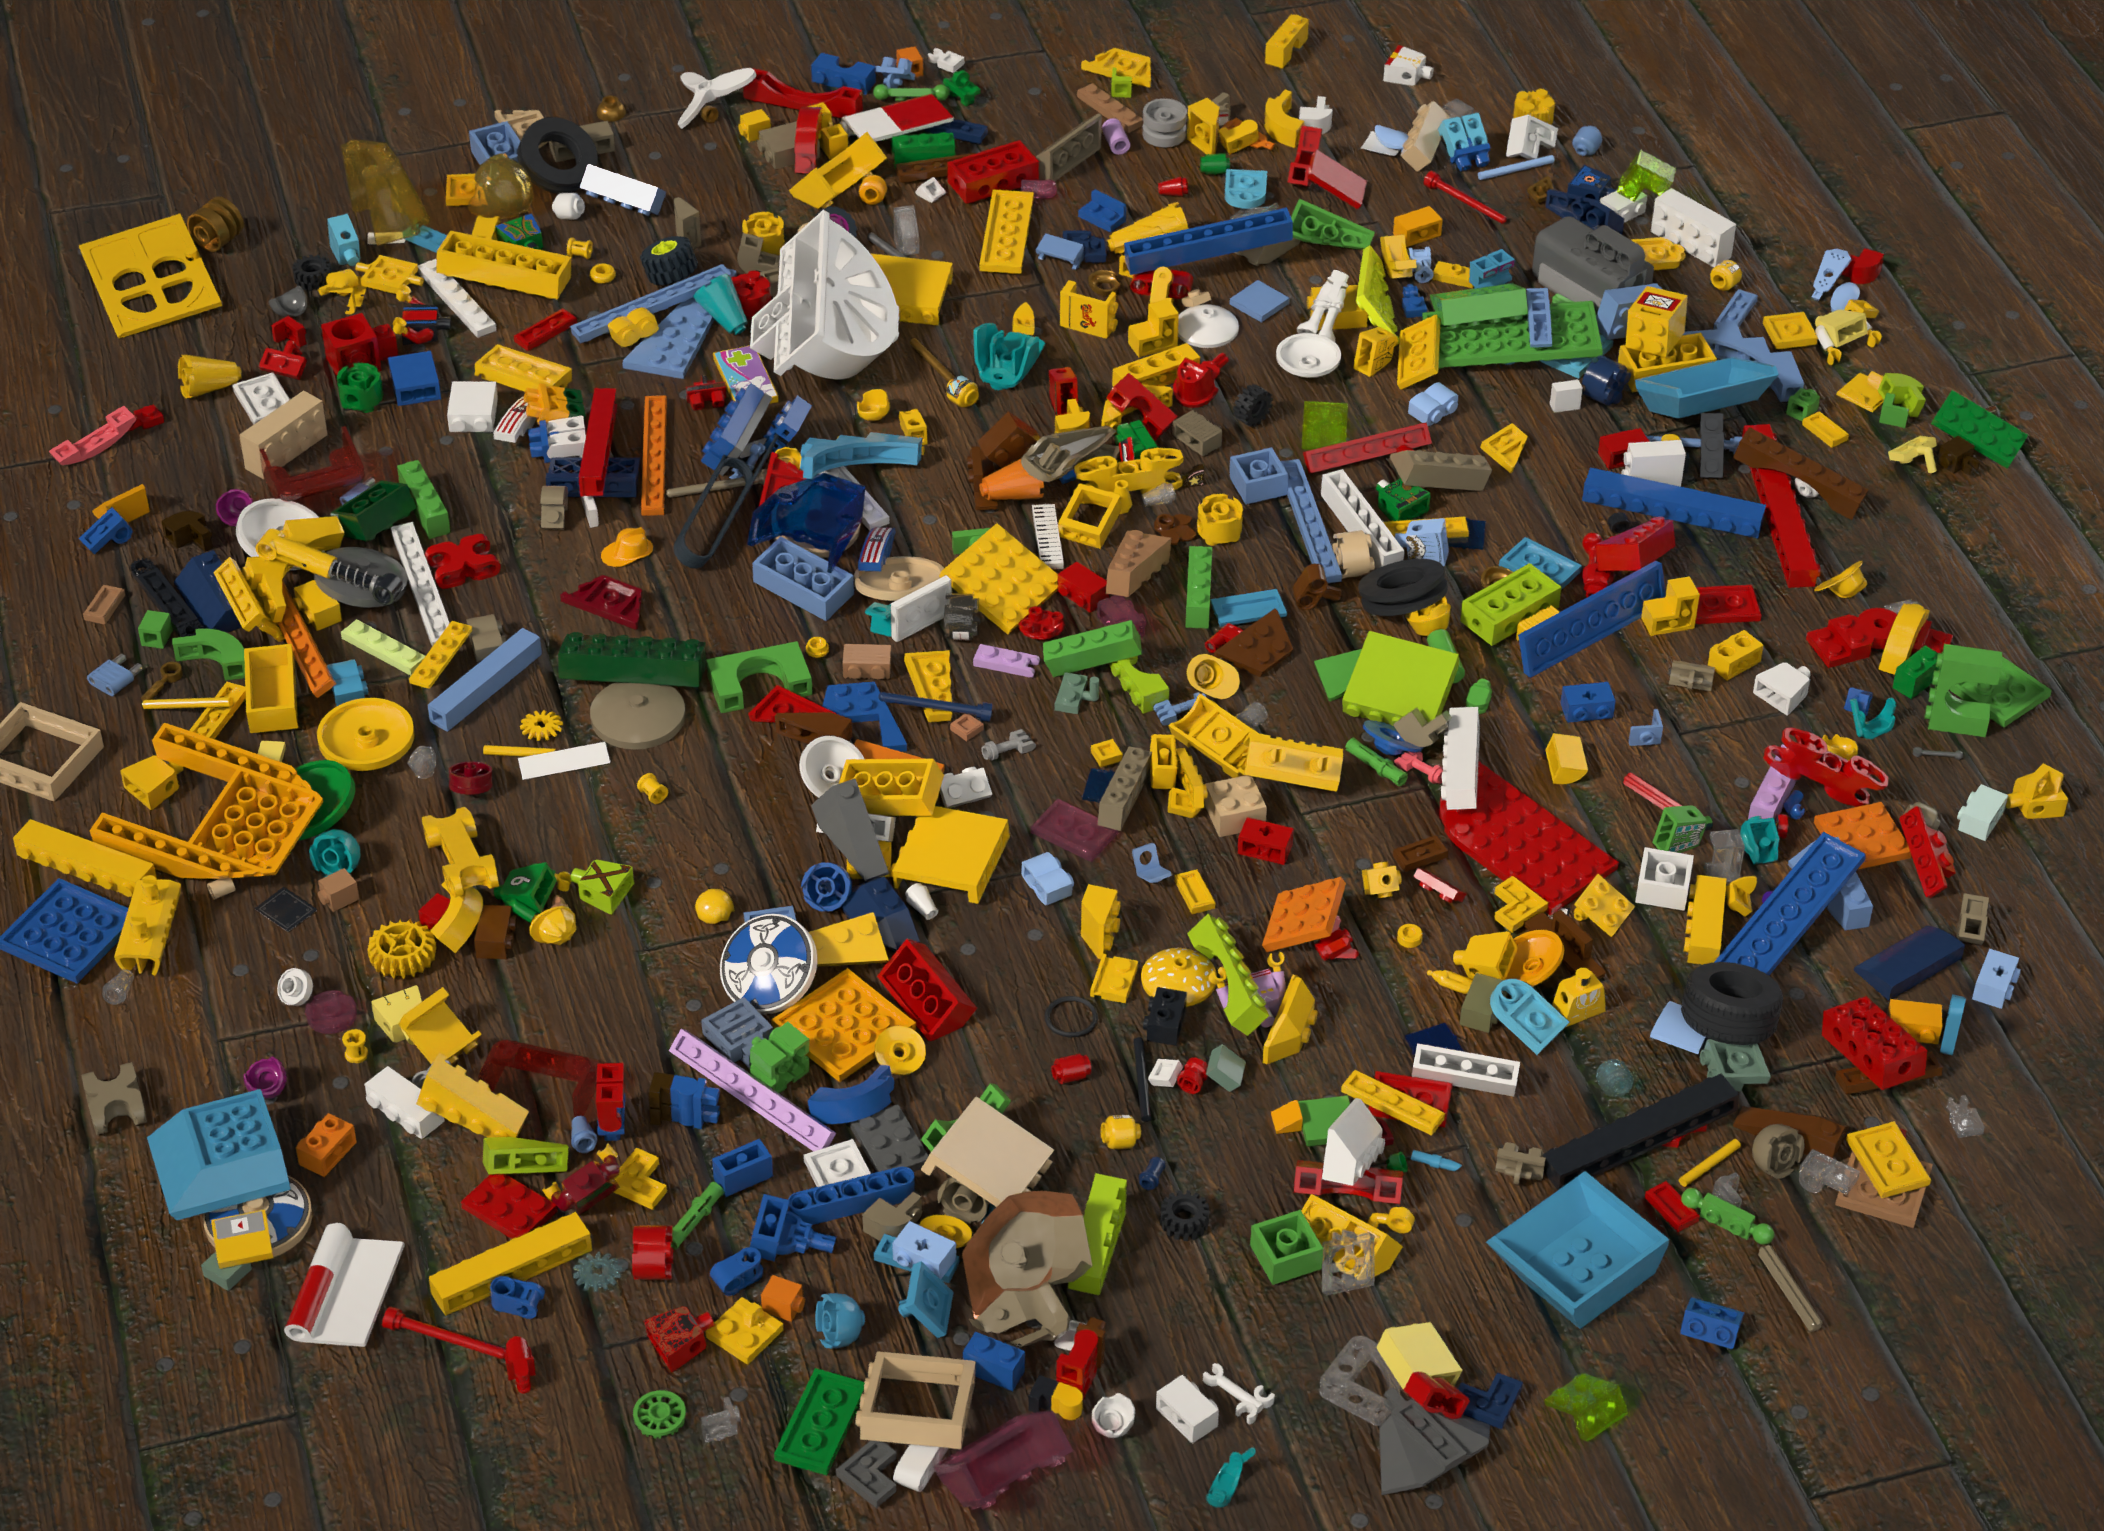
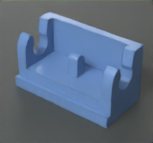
[1036,233,1085,270]

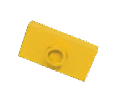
[1432,261,1473,288]

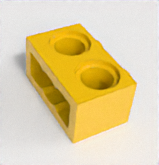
[1708,630,1764,680]

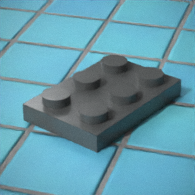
[850,1104,928,1172]

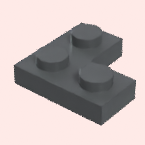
[836,1440,897,1508]

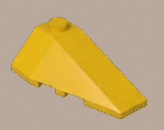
[1301,1194,1403,1282]

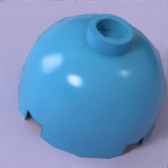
[815,1293,865,1349]

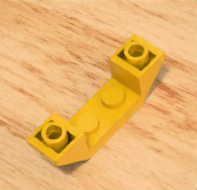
[1102,385,1173,435]

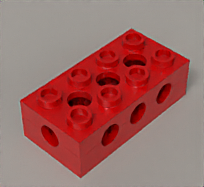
[947,140,1039,204]
[1822,996,1927,1090]

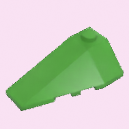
[1291,199,1375,250]

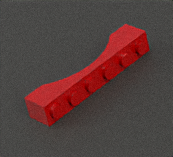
[743,68,863,118]

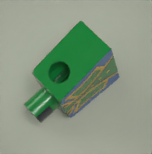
[496,214,543,250]

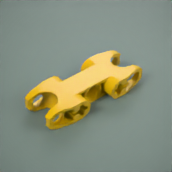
[1074,448,1183,504]

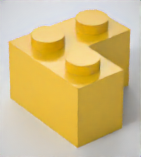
[1128,299,1179,357]
[1641,576,1700,636]

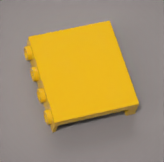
[871,254,953,325]
[890,806,1010,904]

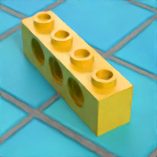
[1112,343,1200,387]

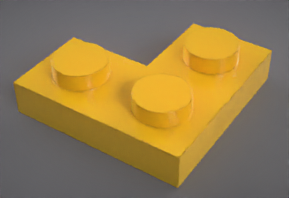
[1495,876,1548,933]
[614,1147,667,1210]

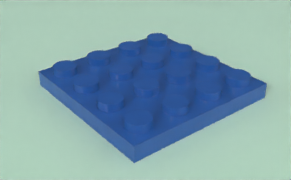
[0,878,129,984]

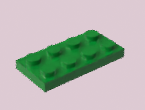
[1931,390,2028,469]
[774,1368,865,1476]

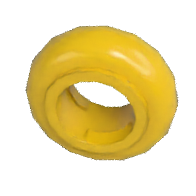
[590,264,616,284]

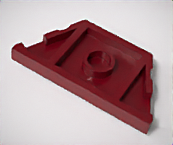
[560,575,642,630]

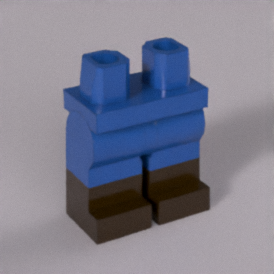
[649,1072,720,1129]

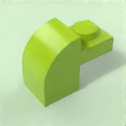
[1877,373,1926,417]

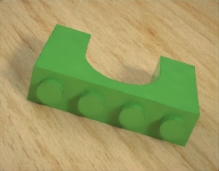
[706,641,812,713]
[1925,644,2002,737]

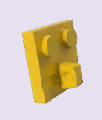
[706,1297,784,1365]

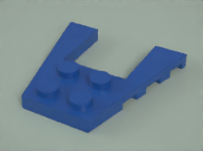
[822,682,907,752]

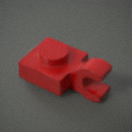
[128,404,164,431]

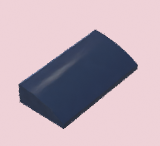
[1854,925,1965,1001]

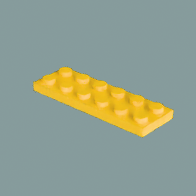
[980,190,1034,274]

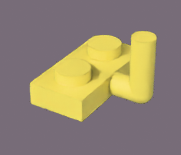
[1888,436,1937,473]

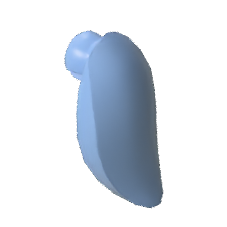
[1375,125,1409,152]
[1831,282,1860,312]

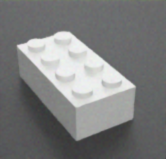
[1651,188,1736,267]

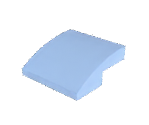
[1650,1001,1707,1054]

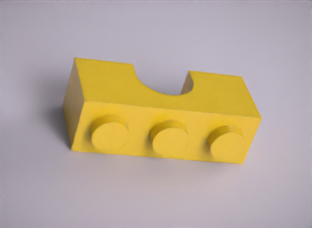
[1265,14,1309,68]
[808,102,848,159]

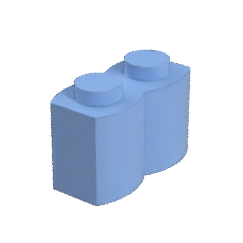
[1408,382,1458,426]
[1021,852,1074,905]

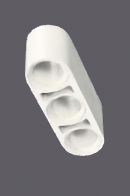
[893,1417,948,1492]

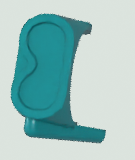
[1850,697,1896,739]
[1206,1447,1256,1508]

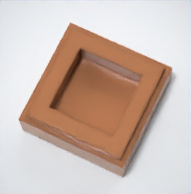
[950,714,984,741]

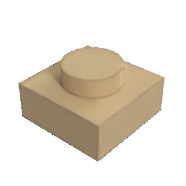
[1181,289,1211,307]

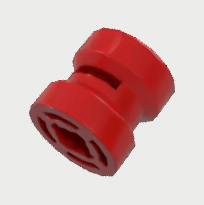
[1177,1058,1208,1094]

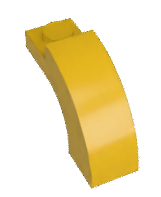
[1380,235,1417,278]

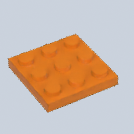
[1814,802,1912,870]
[1262,877,1346,952]

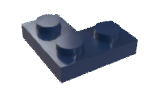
[1458,1372,1523,1429]

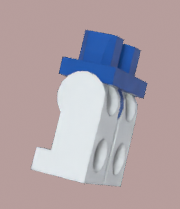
[528,416,586,463]

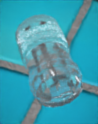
[1234,702,1268,730]

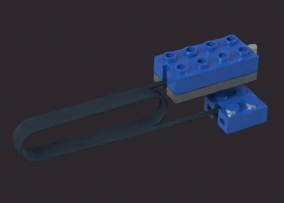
[673,383,812,569]

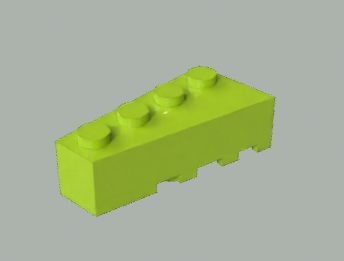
[1068,1173,1127,1295]

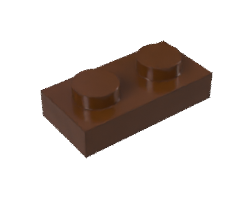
[1393,835,1448,872]

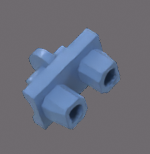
[875,57,915,88]

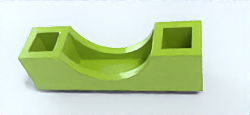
[1108,656,1169,714]

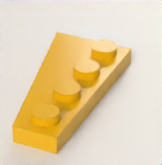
[904,650,952,722]

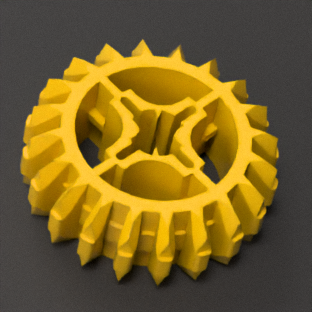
[367,919,437,979]

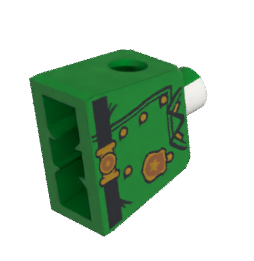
[1376,478,1431,521]

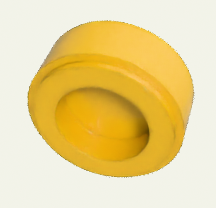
[1397,924,1423,948]

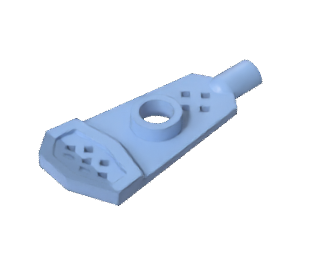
[1812,249,1851,301]

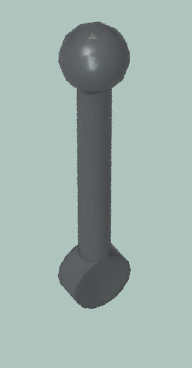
[1913,747,1963,760]

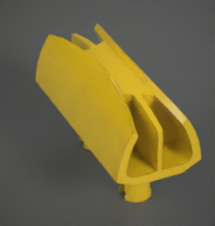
[1239,732,1343,792]
[114,875,181,976]

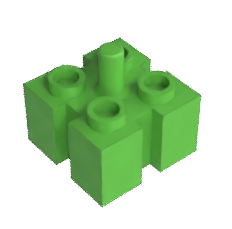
[750,1022,809,1093]

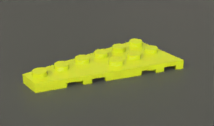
[1356,245,1399,347]

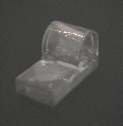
[1799,1149,1860,1195]

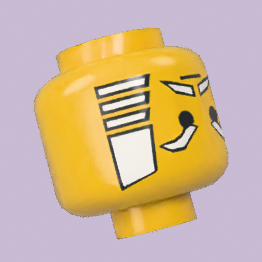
[1710,260,1742,291]
[1101,1115,1141,1149]

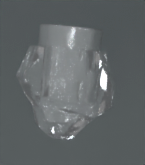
[407,746,436,779]

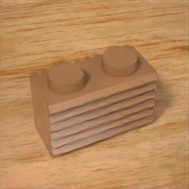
[843,644,891,679]

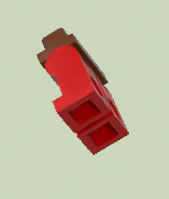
[1056,1317,1106,1399]

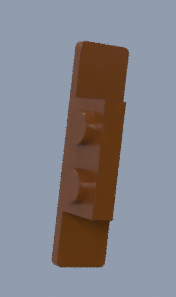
[967,446,998,510]
[1524,910,1606,980]

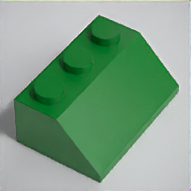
[891,132,955,168]

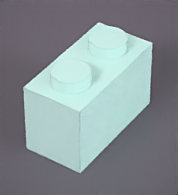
[1957,784,2008,841]

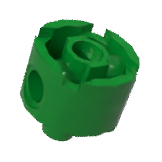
[337,363,383,413]

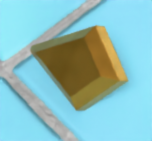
[1527,176,1554,203]

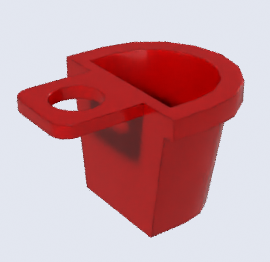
[1173,357,1220,408]

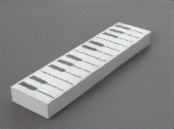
[1032,504,1064,570]

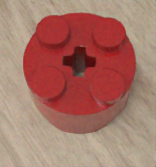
[731,270,771,320]
[632,1225,674,1280]

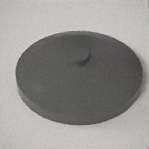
[314,547,407,607]

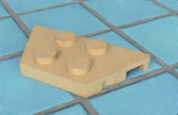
[495,110,549,148]

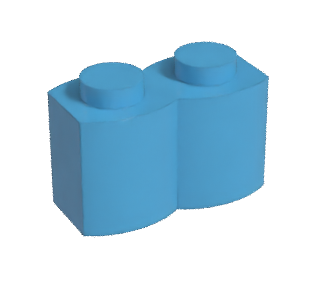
[327,659,368,706]

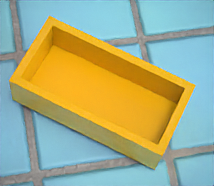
[244,644,298,733]

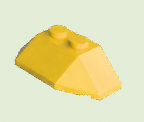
[1263,974,1318,1064]

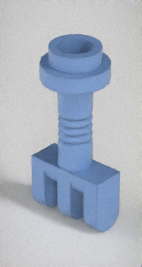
[1153,692,1206,726]

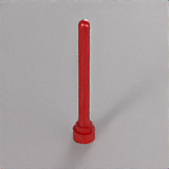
[1423,171,1507,224]
[382,1306,506,1359]

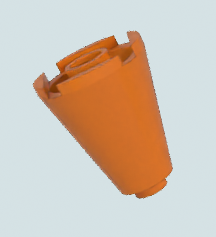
[979,459,1044,500]

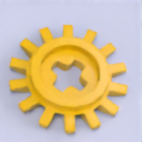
[520,710,563,741]

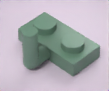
[1055,672,1099,714]

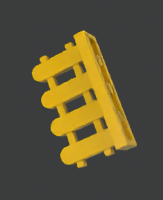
[213,557,285,642]

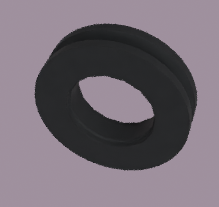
[517,117,598,194]
[1358,559,1448,616]

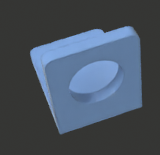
[1629,709,1663,746]
[1132,843,1172,883]

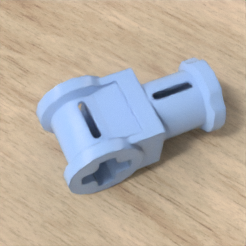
[1407,247,1433,283]

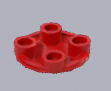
[1018,606,1065,640]

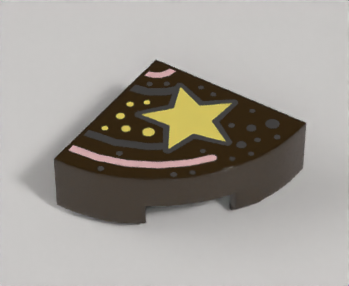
[1181,464,1204,488]

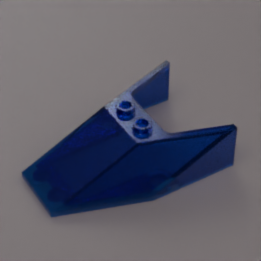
[747,473,866,573]

